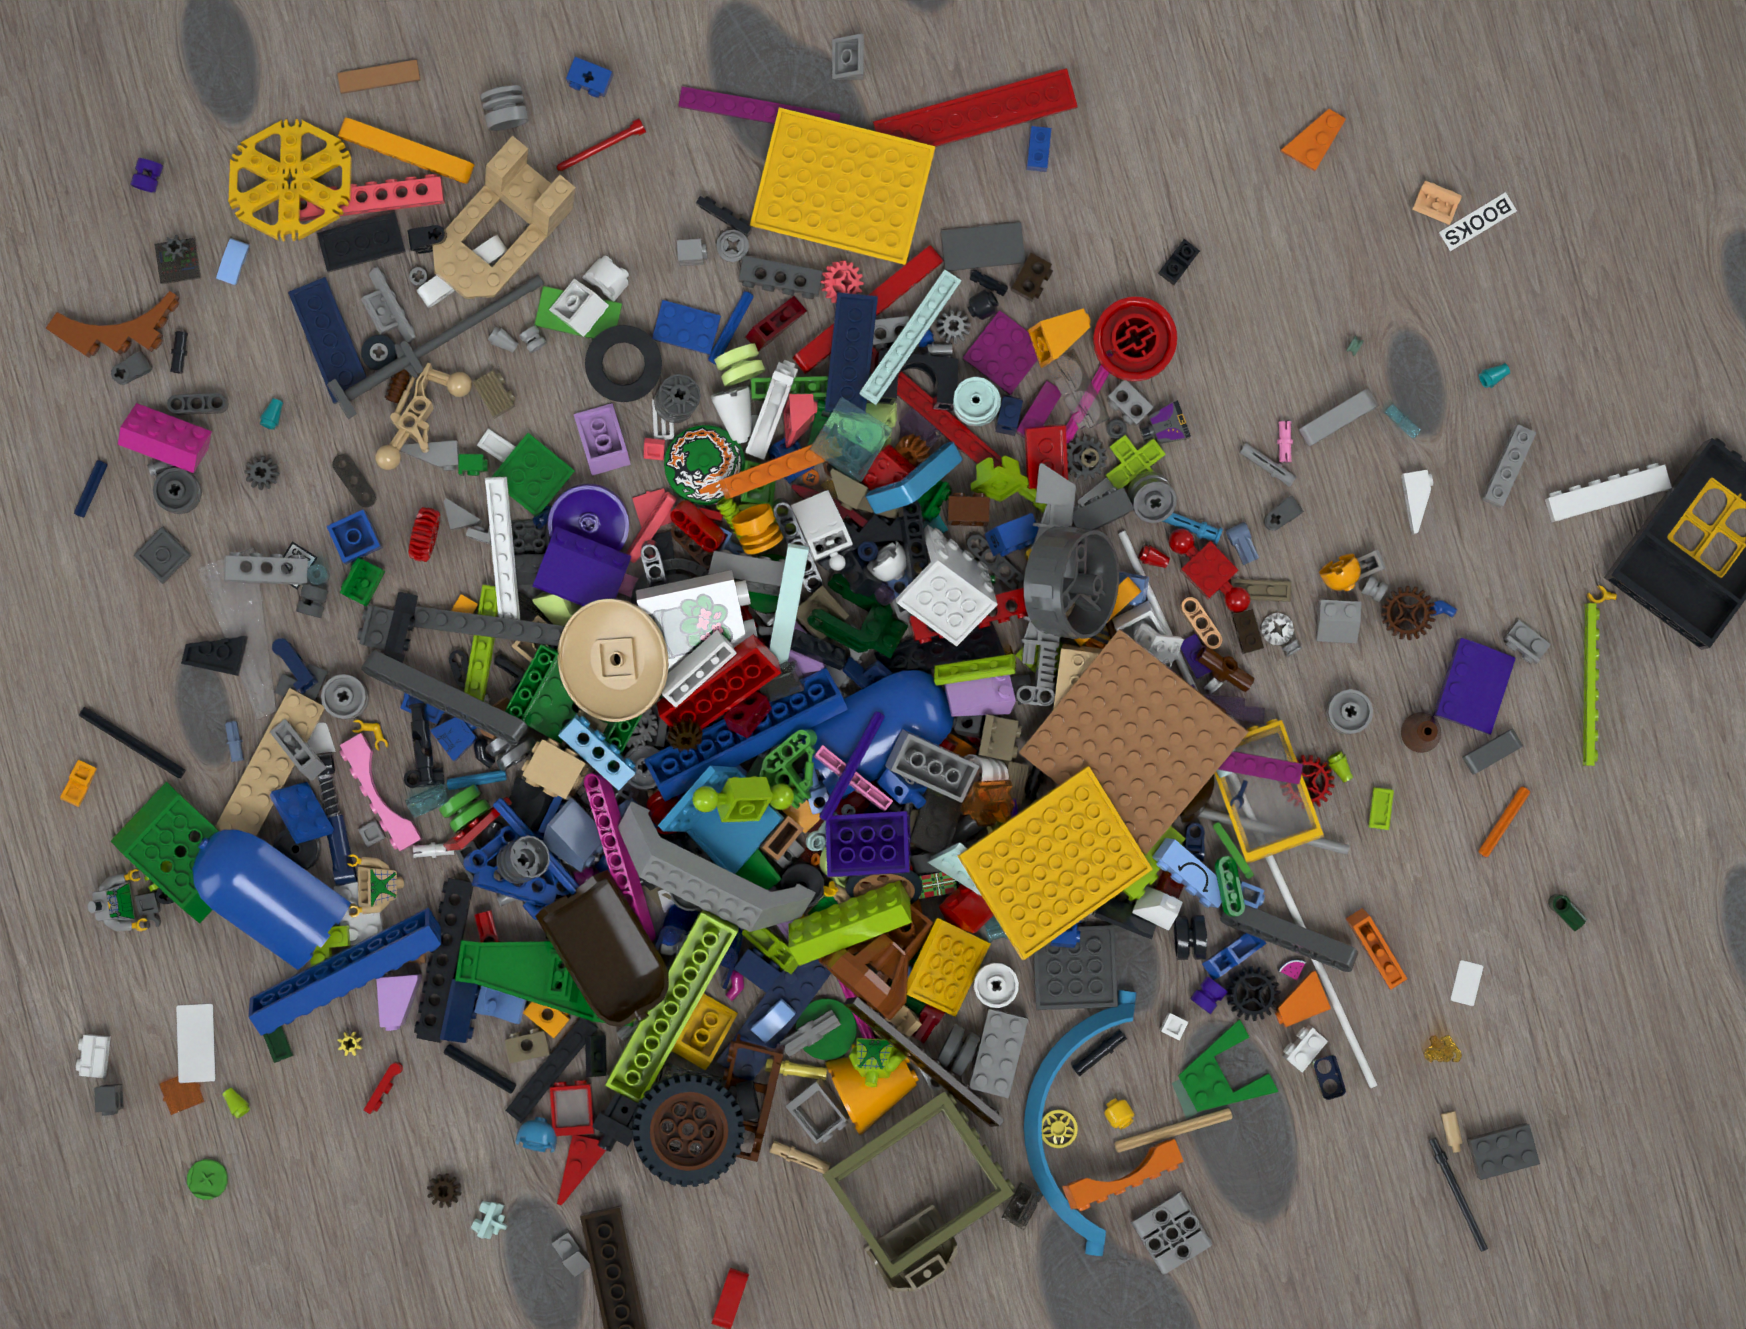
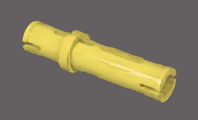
[765,1058,827,1081]

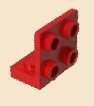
[858,444,916,491]

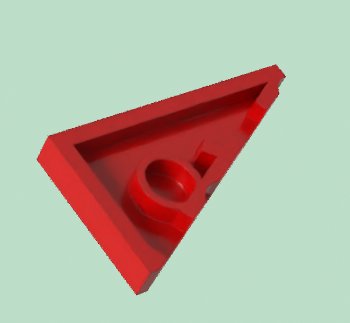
[443,797,512,851]
[557,1135,606,1205]

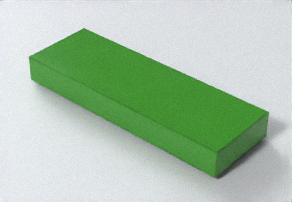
[1213,822,1254,879]

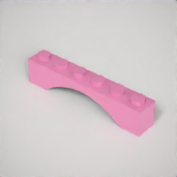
[339,733,423,851]

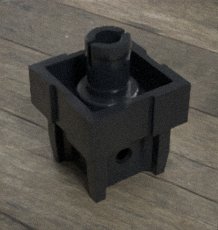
[592,1092,638,1152]

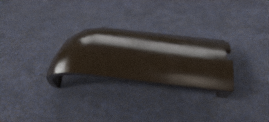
[535,869,669,1027]

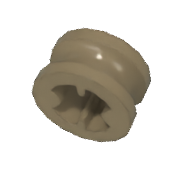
[1081,448,1099,467]

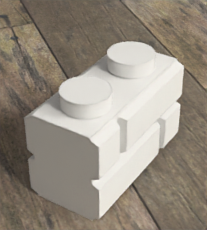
[76,1034,111,1078]

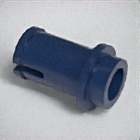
[533,506,552,528]

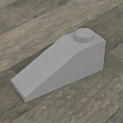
[400,441,460,471]
[270,719,327,781]

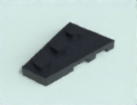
[181,636,248,676]

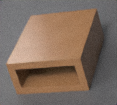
[759,814,804,861]

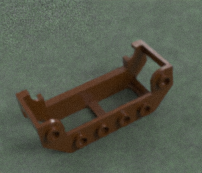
[709,1034,785,1162]

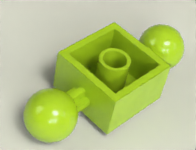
[692,776,794,822]

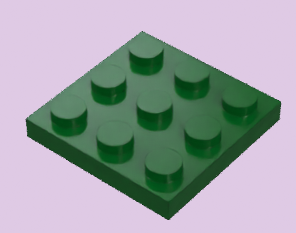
[492,433,575,516]

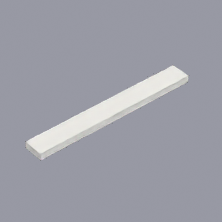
[485,477,520,620]

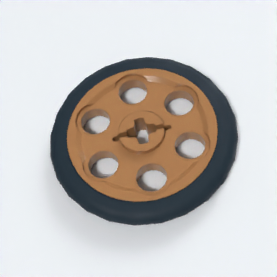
[845,870,923,905]

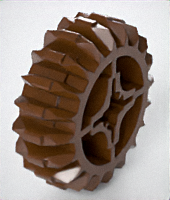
[1381,586,1437,640]

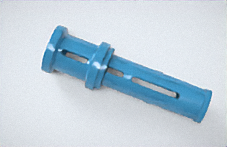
[1162,513,1223,545]

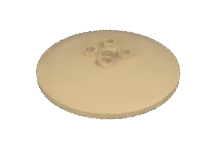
[558,599,669,722]

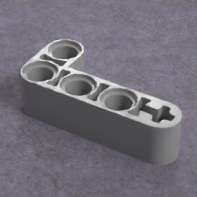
[1299,388,1379,447]

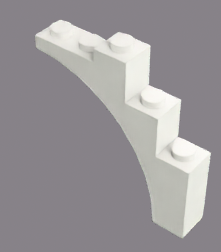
[745,360,798,460]

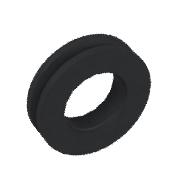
[585,325,662,402]

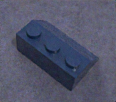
[440,978,481,1043]

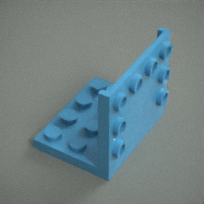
[658,766,784,874]

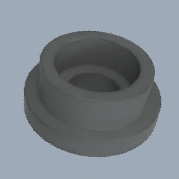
[1107,419,1127,439]

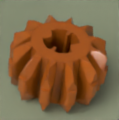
[895,433,930,467]

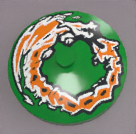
[664,425,745,505]

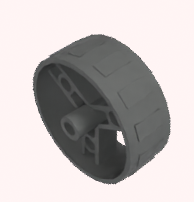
[1024,526,1119,639]

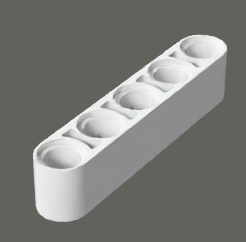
[417,235,508,308]

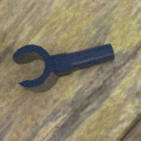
[1230,780,1248,809]

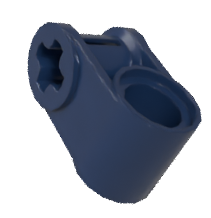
[1183,822,1205,862]

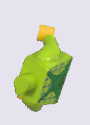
[849,1038,908,1087]

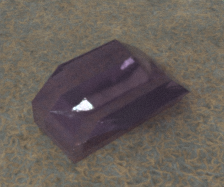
[899,408,943,448]

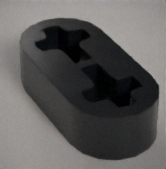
[449,650,469,688]

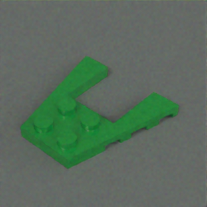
[1178,1019,1279,1112]

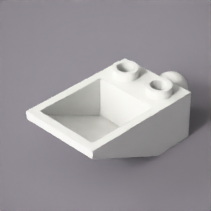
[791,490,853,571]

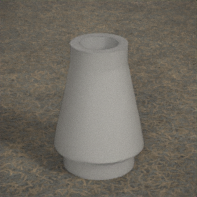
[487,327,519,353]

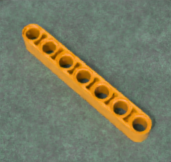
[338,117,475,184]

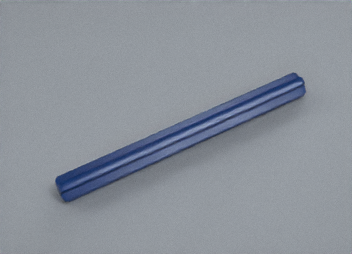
[493,798,580,895]

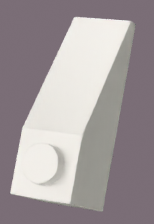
[1401,470,1433,535]

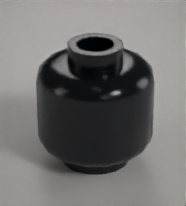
[967,290,999,320]

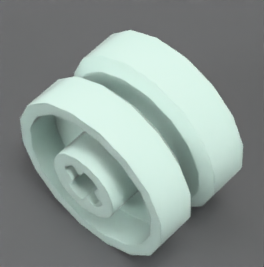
[953,377,998,426]

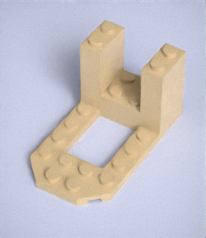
[432,136,576,299]

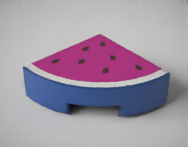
[1278,960,1306,980]

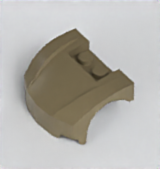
[864,1202,957,1292]

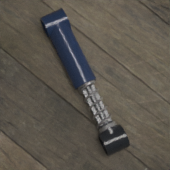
[316,753,357,886]

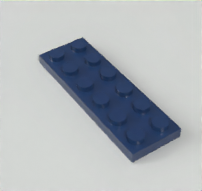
[288,277,372,404]
[825,292,878,416]

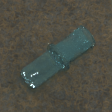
[1384,404,1420,439]

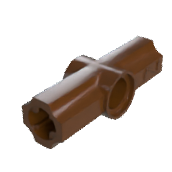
[1195,645,1254,692]

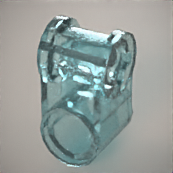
[985,917,1008,943]

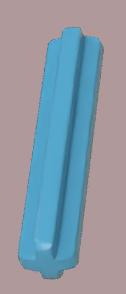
[447,770,507,790]

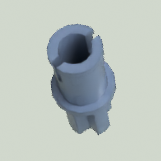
[225,721,244,762]

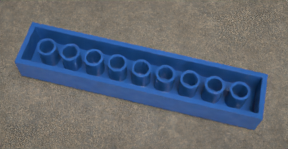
[644,668,848,802]
[248,907,441,1036]

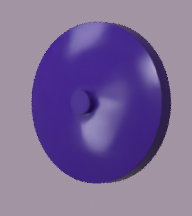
[548,484,630,551]

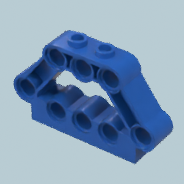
[463,826,570,907]

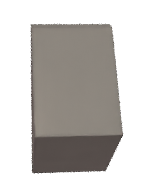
[444,498,482,531]
[1357,550,1385,580]

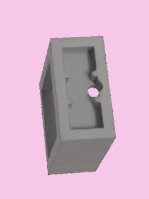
[786,1078,850,1144]

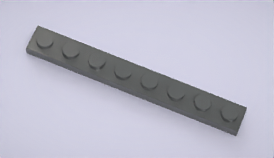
[414,606,565,646]

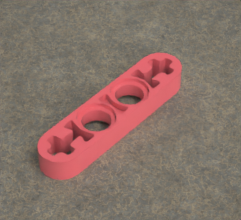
[626,492,677,563]

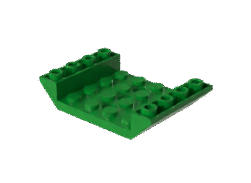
[505,644,643,769]
[110,781,219,924]

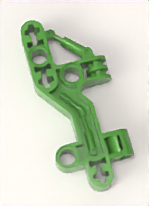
[759,729,817,809]

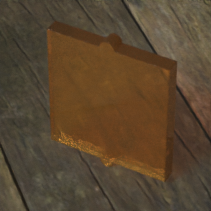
[159,1076,205,1115]

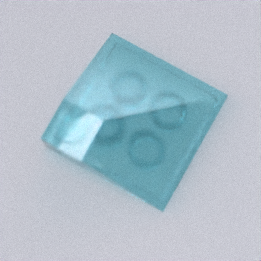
[810,397,893,482]

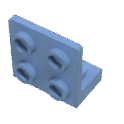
[474,986,526,1024]

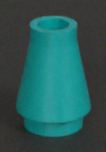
[1479,363,1510,388]
[259,398,283,430]

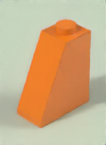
[1275,970,1331,1027]

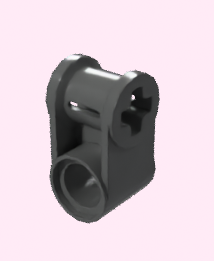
[111,351,152,385]
[1264,495,1304,531]

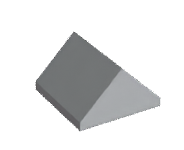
[832,34,864,80]

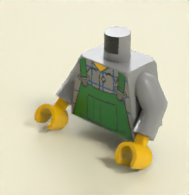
[88,869,147,932]

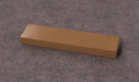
[337,60,421,94]

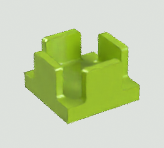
[971,455,1029,502]

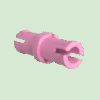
[1277,421,1293,463]

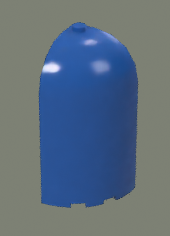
[802,670,954,797]
[192,830,351,970]

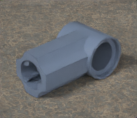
[1226,522,1259,565]

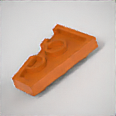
[1281,109,1346,171]

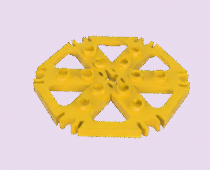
[228,119,352,242]

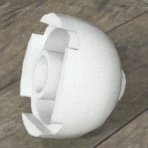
[867,542,906,581]

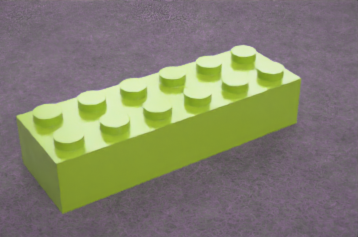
[788,880,912,966]

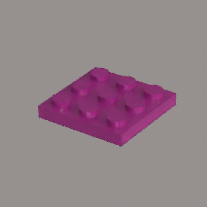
[963,310,1038,395]

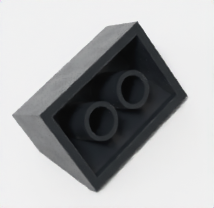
[1092,895,1156,939]

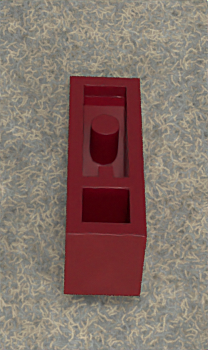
[745,296,807,352]

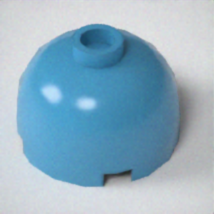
[515,1117,557,1152]

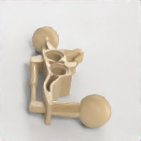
[375,363,472,470]

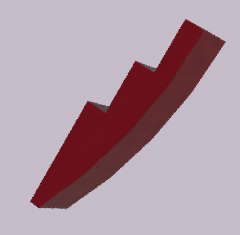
[791,484,868,529]

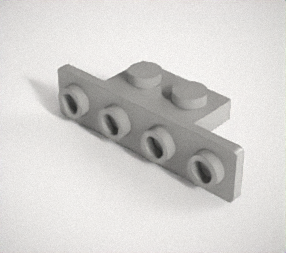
[361,267,415,344]

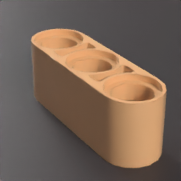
[1180,597,1222,650]

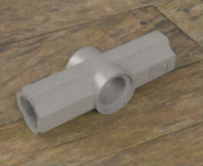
[780,1010,841,1057]

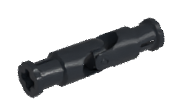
[409,703,436,786]

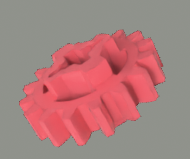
[820,261,864,303]

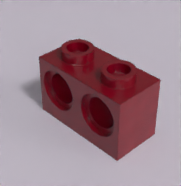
[723,691,772,738]

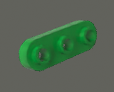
[1215,856,1245,917]

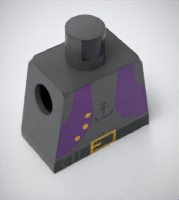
[1140,400,1191,444]

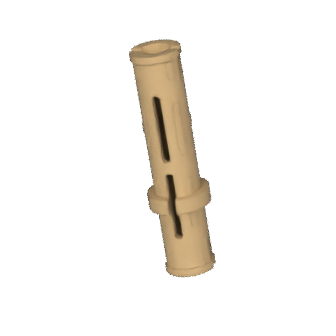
[770,1140,831,1174]

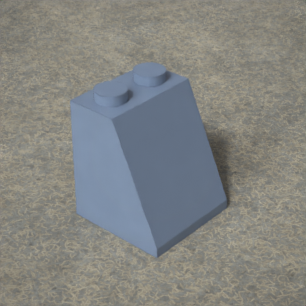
[543,798,604,872]

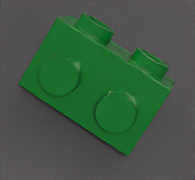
[909,480,952,522]
[340,557,385,607]

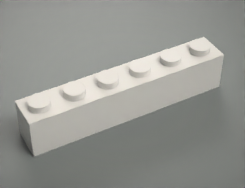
[1545,463,1672,523]

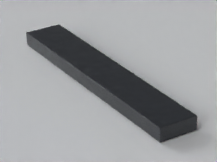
[505,1018,598,1123]

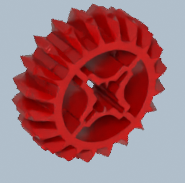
[408,507,440,562]
[1280,755,1335,809]

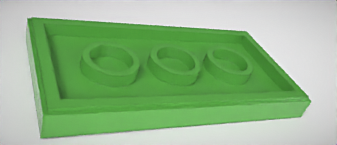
[535,286,622,339]

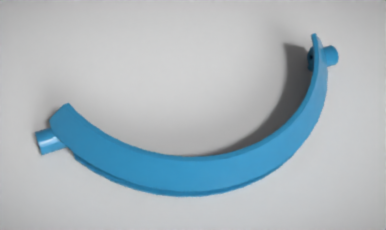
[1024,990,1137,1256]

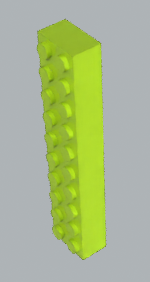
[605,909,739,1103]

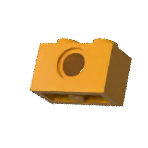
[523,1002,571,1038]

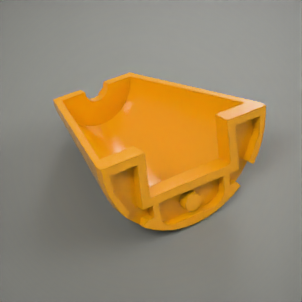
[825,1057,919,1135]

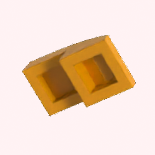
[60,760,97,807]

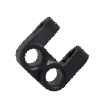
[407,225,447,254]

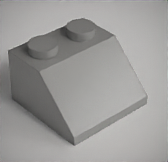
[1316,600,1361,643]

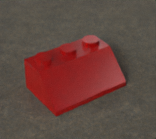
[939,884,994,934]

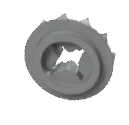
[716,230,749,262]

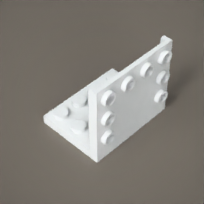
[896,525,998,646]

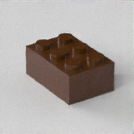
[947,493,990,527]

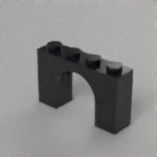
[875,349,958,411]

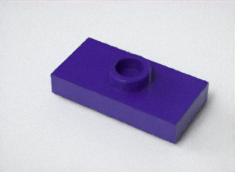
[1180,634,1211,679]

